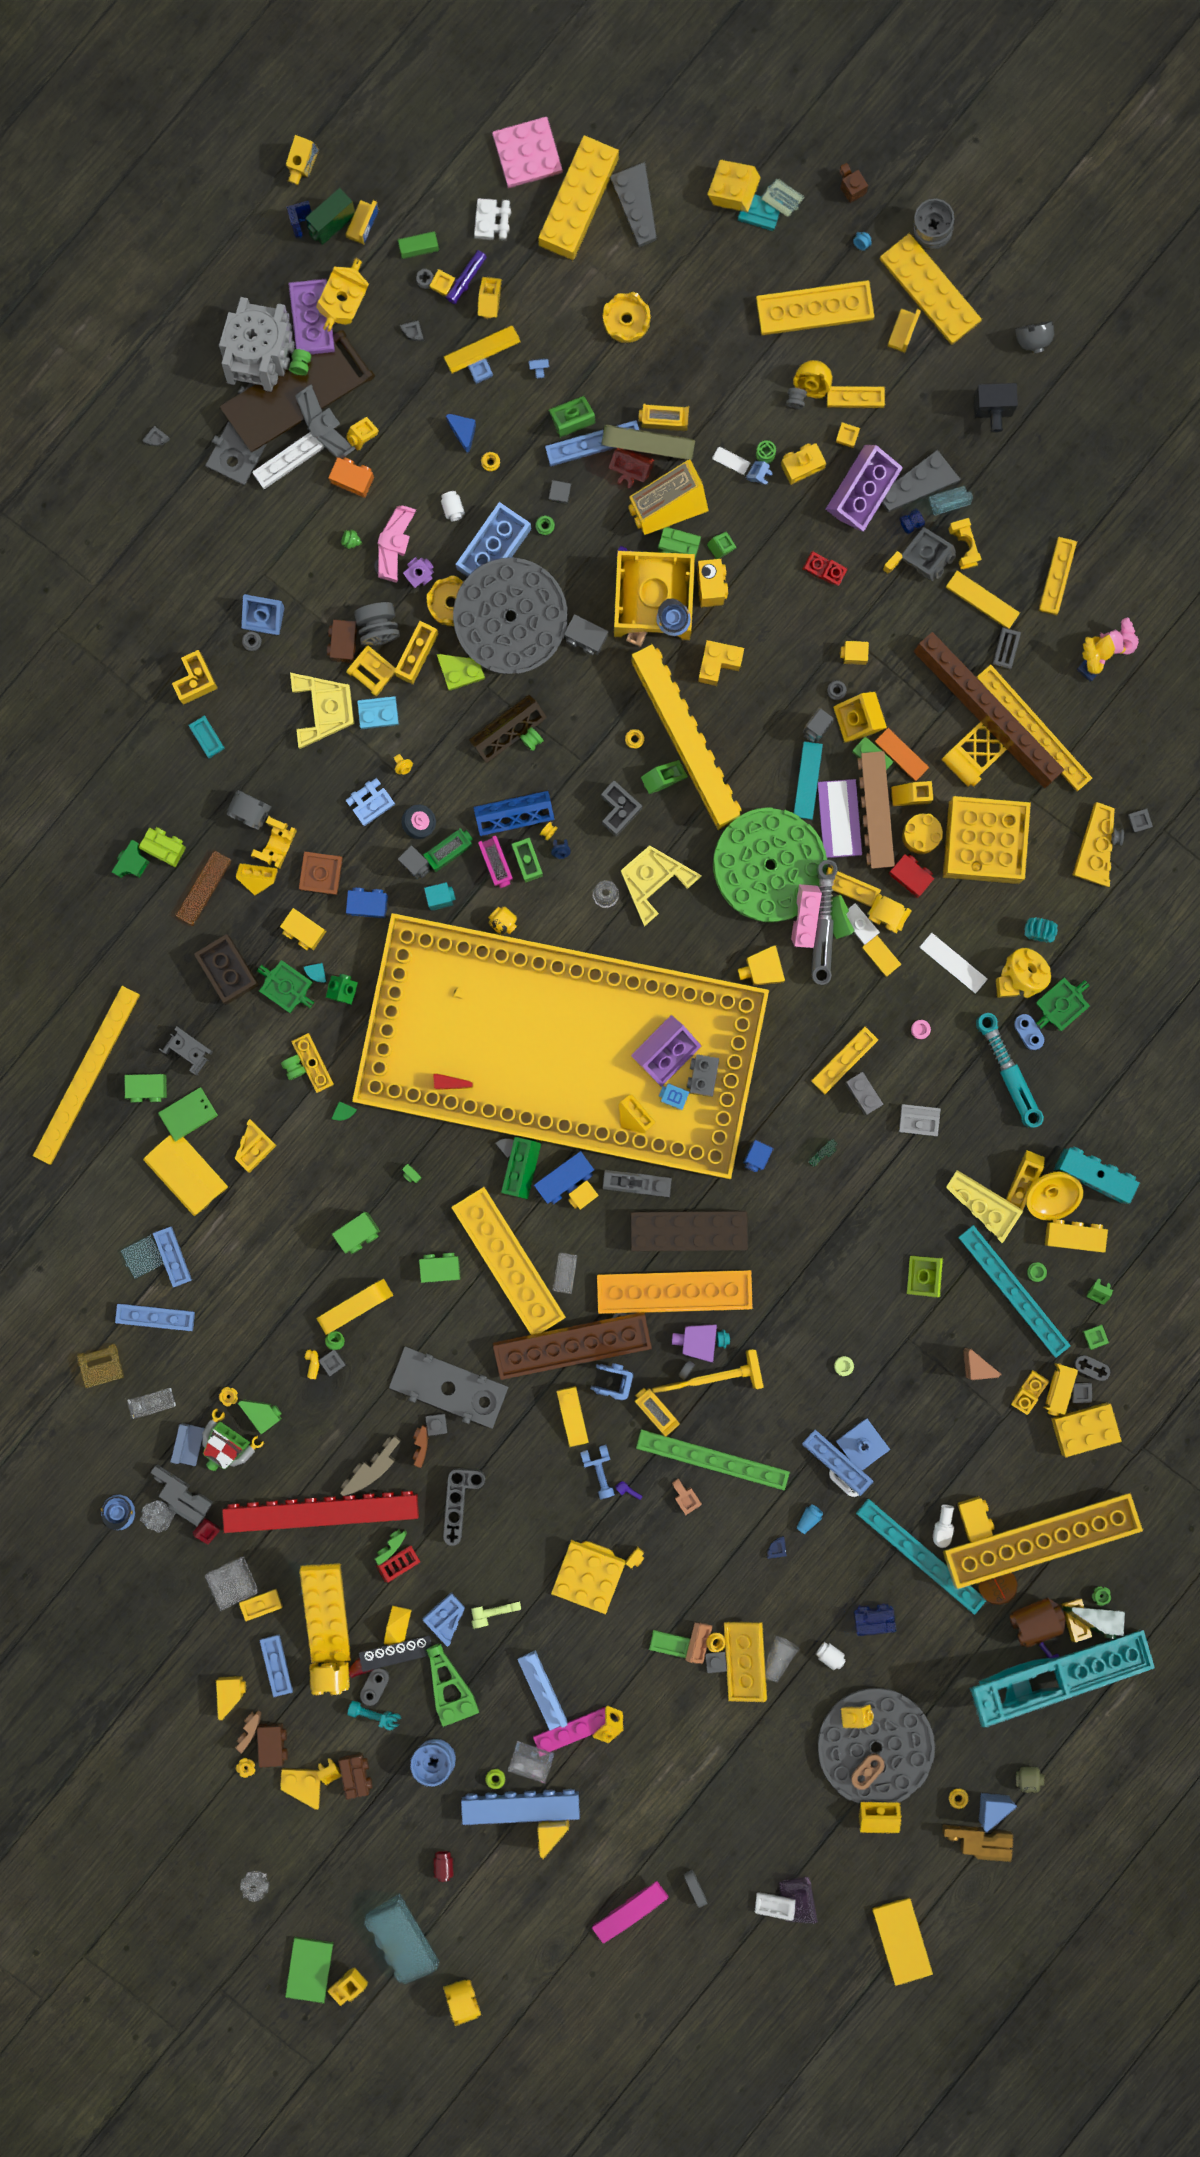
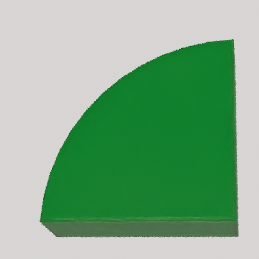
[332,1101,357,1121]

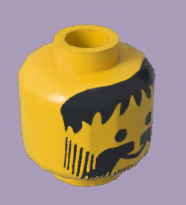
[488,907,517,935]

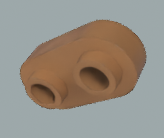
[851,1754,884,1790]

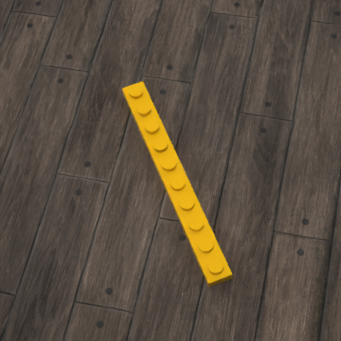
[33,986,140,1165]

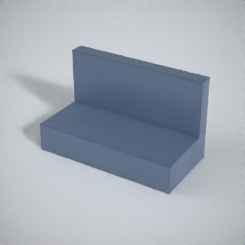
[171,1423,205,1466]

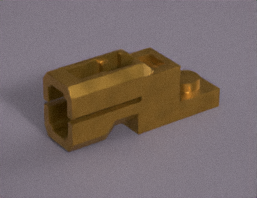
[942,1825,1013,1862]

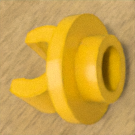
[393,754,413,775]

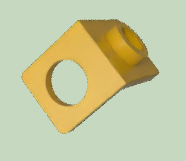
[593,1706,623,1743]

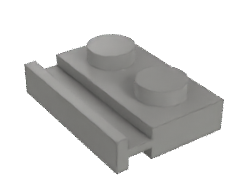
[899,1104,941,1136]

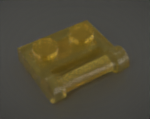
[77,1344,124,1388]

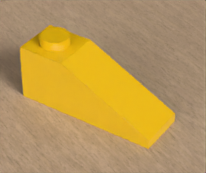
[1006,1150,1045,1210]
[557,1386,589,1447]

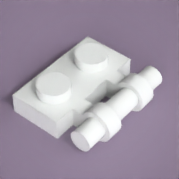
[475,199,511,240]

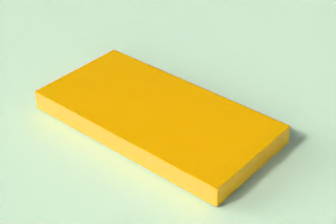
[724,1622,767,1702]
[872,1897,933,1986]

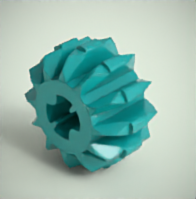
[1024,917,1058,943]

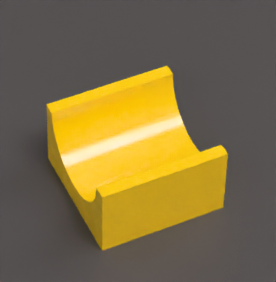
[614,551,695,640]

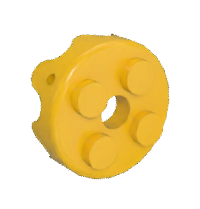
[603,292,650,343]
[427,576,464,626]
[1002,948,1051,998]

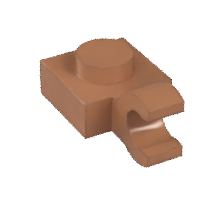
[672,1479,702,1515]

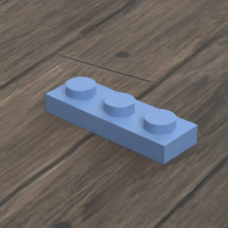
[153,1227,192,1287]
[260,1634,293,1697]

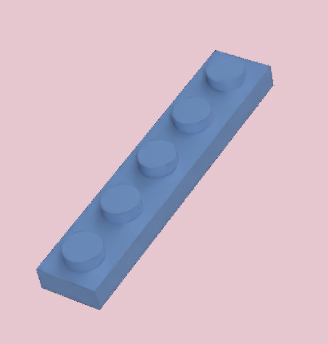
[545,421,639,466]

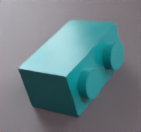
[424,882,456,911]

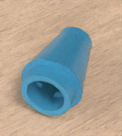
[796,1504,823,1534]

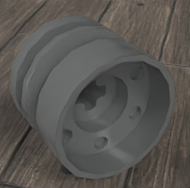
[913,198,954,249]
[354,602,400,646]

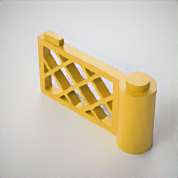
[941,722,1007,787]

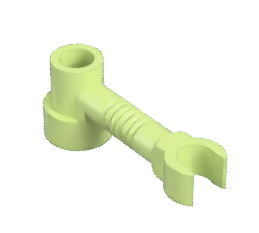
[471,1602,521,1629]

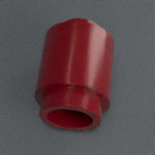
[433,1851,454,1882]

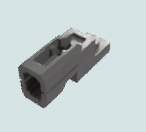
[603,1170,672,1197]
[151,1465,213,1526]

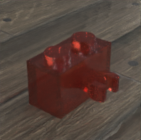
[609,448,655,488]

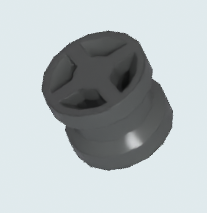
[786,388,807,409]

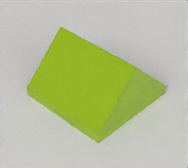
[907,1256,943,1297]

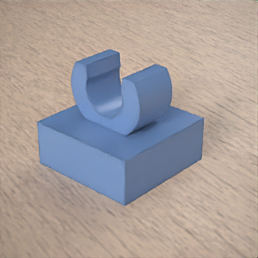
[529,359,549,378]
[746,461,772,484]

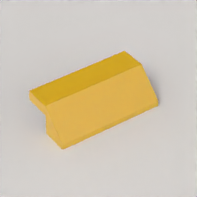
[143,1135,228,1216]

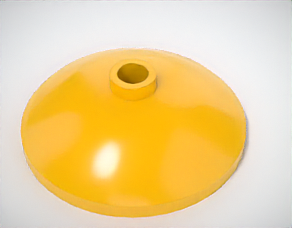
[1026,1172,1083,1221]

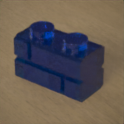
[853,1604,896,1636]

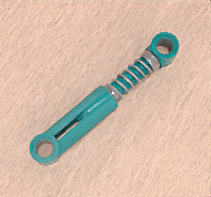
[976,1013,1044,1128]

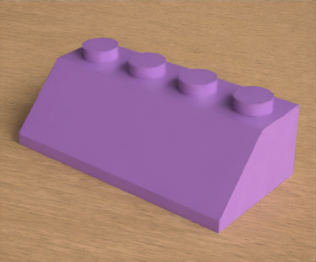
[826,445,903,532]

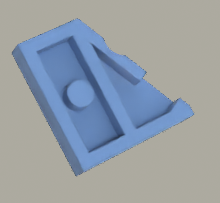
[422,1592,464,1647]

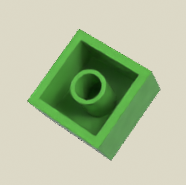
[332,1212,380,1254]

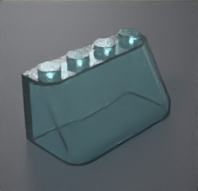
[364,1894,439,1984]

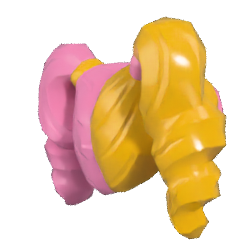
[1082,617,1138,674]

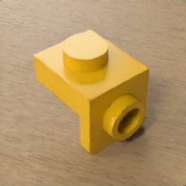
[841,1705,873,1728]

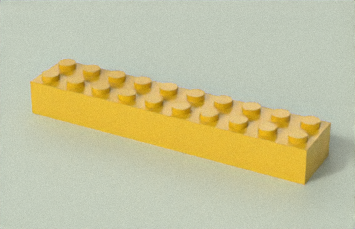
[632,644,741,830]
[943,1493,1143,1589]

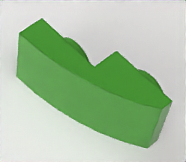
[830,894,855,939]
[375,1530,407,1565]

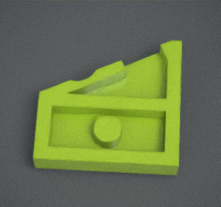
[437,654,485,691]

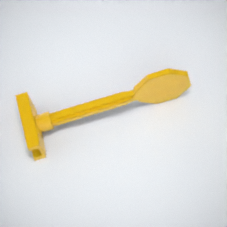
[652,1349,764,1393]

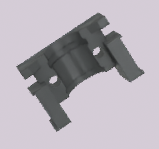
[159,1026,213,1076]

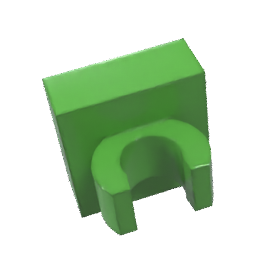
[1087,1279,1113,1305]

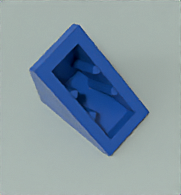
[446,414,476,453]

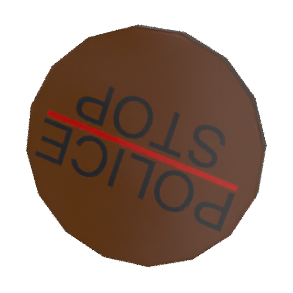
[979,1572,1018,1605]

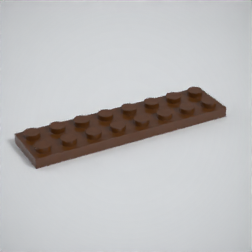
[493,1312,652,1380]

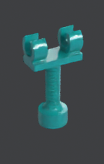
[348,1701,401,1730]

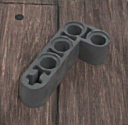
[444,1468,486,1546]

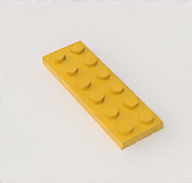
[880,233,982,345]
[756,281,874,335]
[300,1564,351,1663]

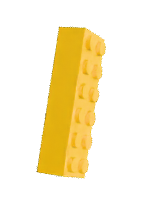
[539,135,619,261]

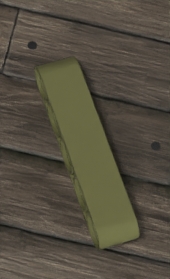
[601,425,695,460]

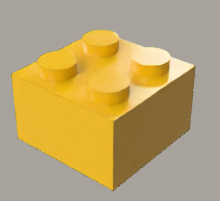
[708,160,760,212]

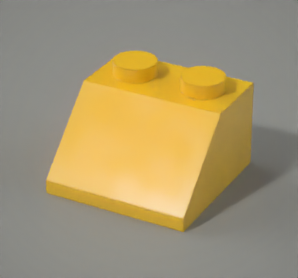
[833,692,887,743]

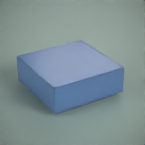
[468,358,493,384]

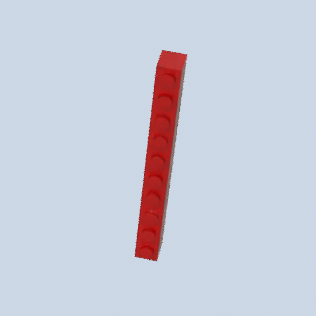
[223,1491,419,1533]

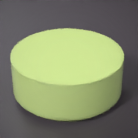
[834,1356,854,1376]

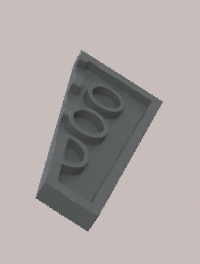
[610,162,656,247]
[881,450,961,512]

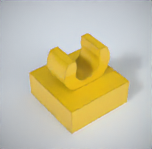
[317,1758,341,1785]

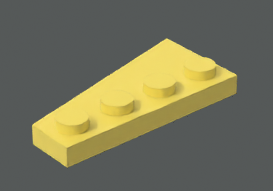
[946,1170,1023,1243]

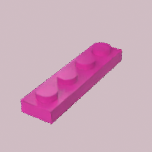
[533,1707,605,1756]

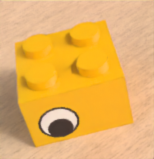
[697,559,728,607]

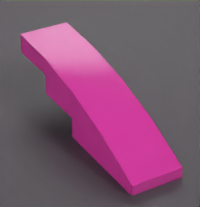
[592,1881,668,1944]

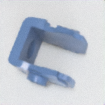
[591,1363,633,1400]

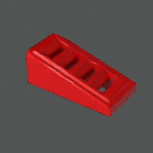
[433,1073,473,1090]
[376,1545,420,1583]

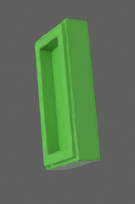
[649,1630,691,1658]

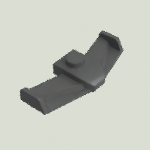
[295,384,356,459]

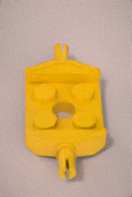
[316,259,369,332]

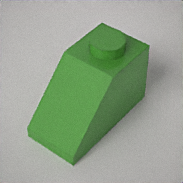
[641,760,687,794]
[238,1400,282,1434]

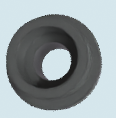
[242,632,262,651]
[827,681,846,700]

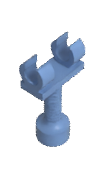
[581,1445,615,1499]

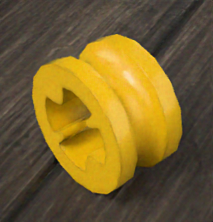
[540,822,558,841]

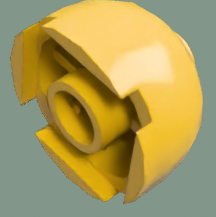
[793,360,832,398]

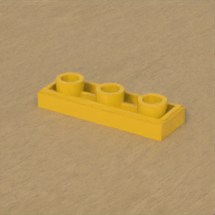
[291,1033,334,1093]

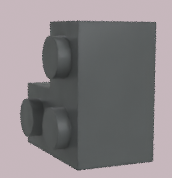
[601,781,642,837]

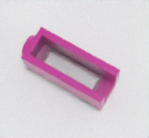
[478,836,513,888]

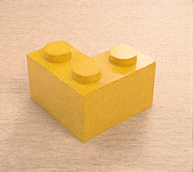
[698,640,744,686]
[172,650,218,705]

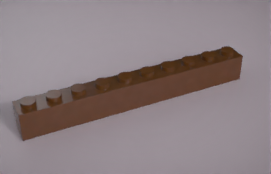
[914,632,1065,789]

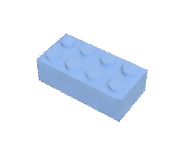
[456,502,531,577]

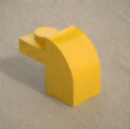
[328,1967,368,2006]

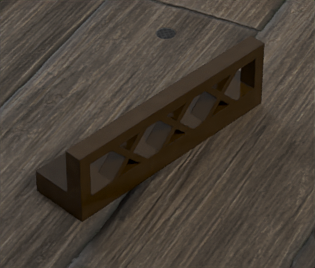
[469,695,547,763]

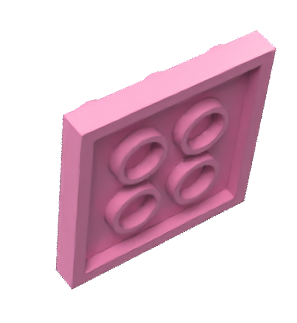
[493,117,562,188]

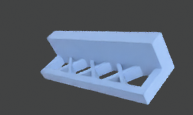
[517,1650,568,1730]

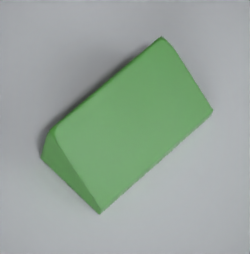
[398,232,439,259]

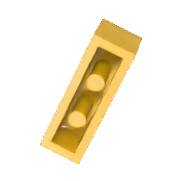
[394,621,438,684]
[1045,1219,1108,1253]

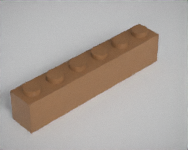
[858,751,895,869]

